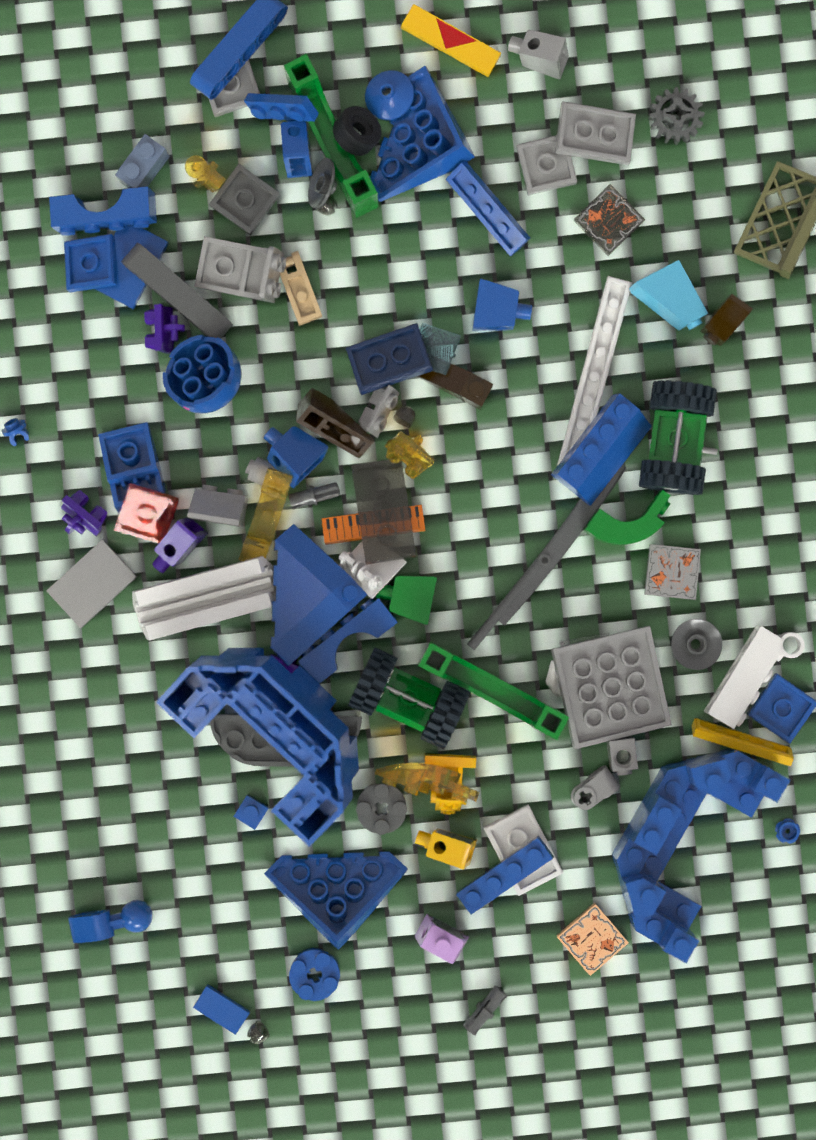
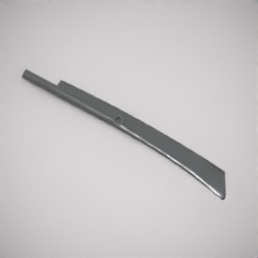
[467,463,626,650]

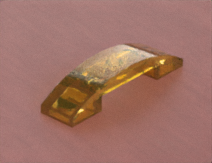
[239,467,293,561]

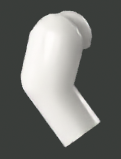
[546,660,561,697]

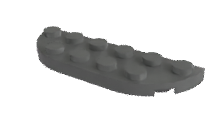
[210,714,362,767]

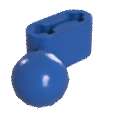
[68,900,153,943]

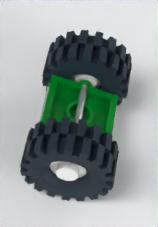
[639,380,717,495]
[348,647,470,750]

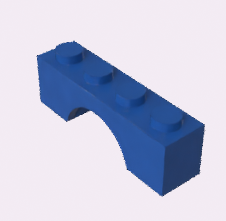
[49,187,157,236]
[298,598,398,684]

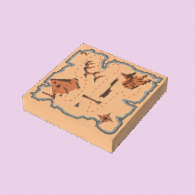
[556,903,629,976]

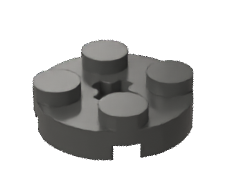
[356,783,407,835]

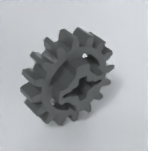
[648,87,705,145]

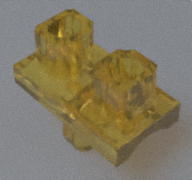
[185,155,226,193]
[385,431,435,479]

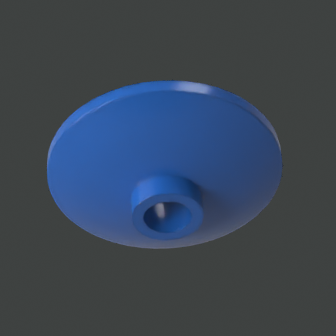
[365,70,414,120]

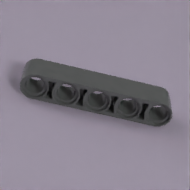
[121,242,233,339]

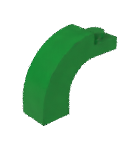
[583,490,671,545]

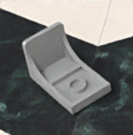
[194,236,286,303]

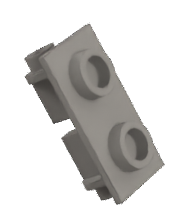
[358,385,400,438]

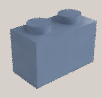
[115,134,170,189]

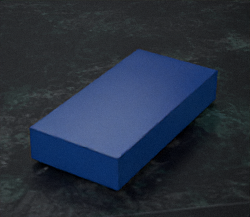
[193,984,250,1035]

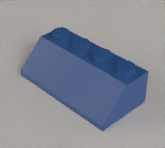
[551,393,652,506]

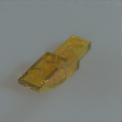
[375,763,480,803]

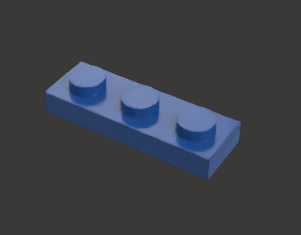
[244,93,319,122]

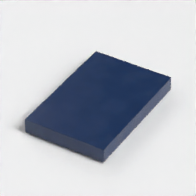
[346,323,433,395]

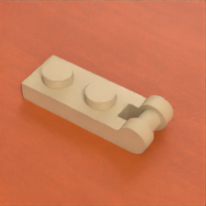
[280,251,323,326]

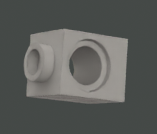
[607,736,638,775]

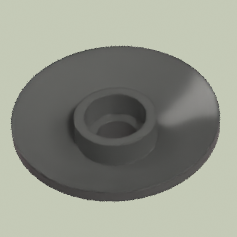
[308,158,337,209]
[671,619,722,670]

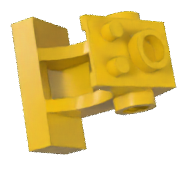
[425,753,476,815]

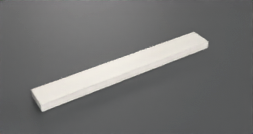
[557,276,632,466]

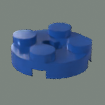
[289,948,340,1001]

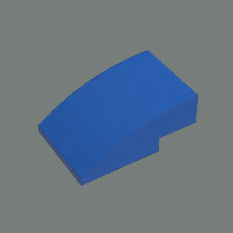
[98,422,168,514]

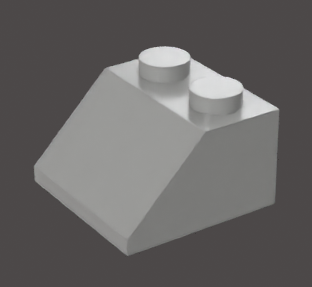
[187,485,248,527]

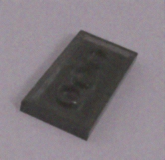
[351,458,416,565]

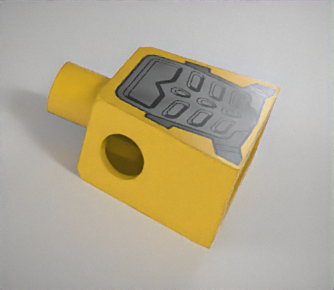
[415,829,477,870]

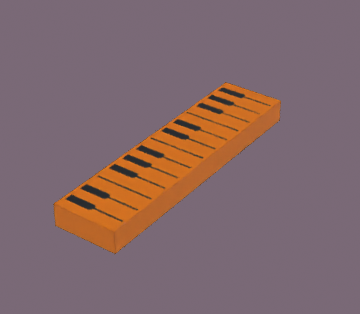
[321,505,425,545]

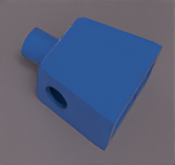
[281,120,312,178]
[472,279,532,331]
[264,427,329,489]

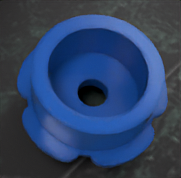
[775,818,800,844]

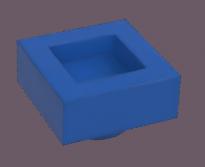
[233,794,269,830]

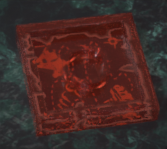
[114,483,179,544]

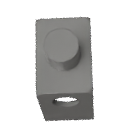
[508,30,569,80]

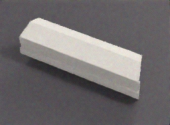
[132,556,276,640]

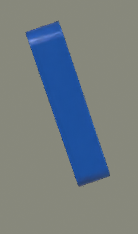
[190,0,288,100]

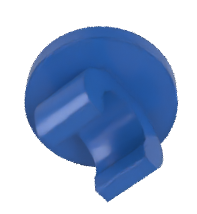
[2,418,29,446]

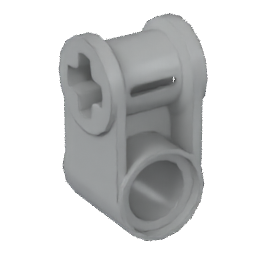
[570,765,621,810]

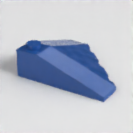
[370,66,475,202]
[270,524,367,666]
[264,852,408,950]

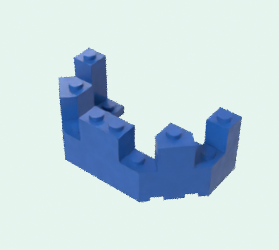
[156,648,359,847]
[612,748,790,964]

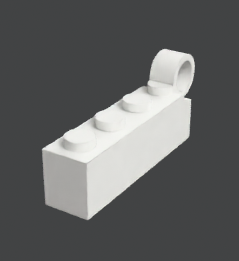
[703,625,805,729]

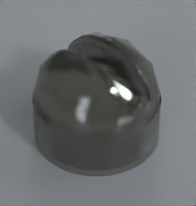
[316,195,338,216]
[393,406,416,428]
[247,1021,270,1044]

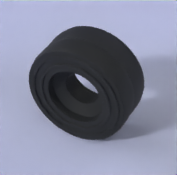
[333,106,382,156]

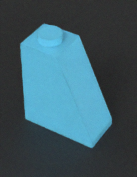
[629,260,708,331]

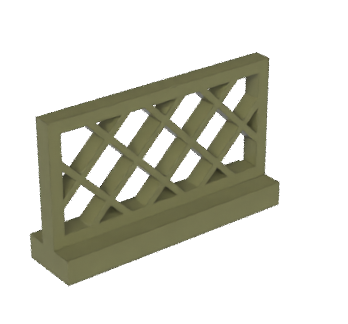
[734,161,816,279]

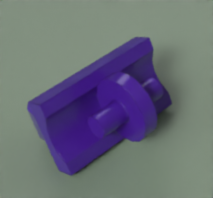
[144,304,185,354]
[61,490,108,537]

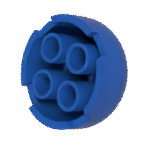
[163,335,242,414]

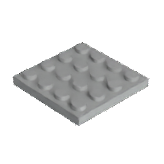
[551,626,672,749]

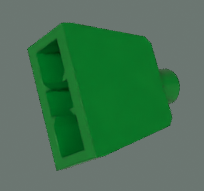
[376,576,437,625]

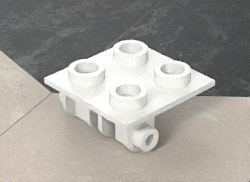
[339,538,407,599]

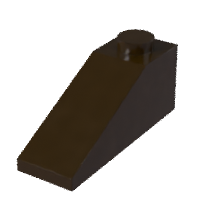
[700,294,753,346]
[416,354,493,410]
[296,388,374,458]

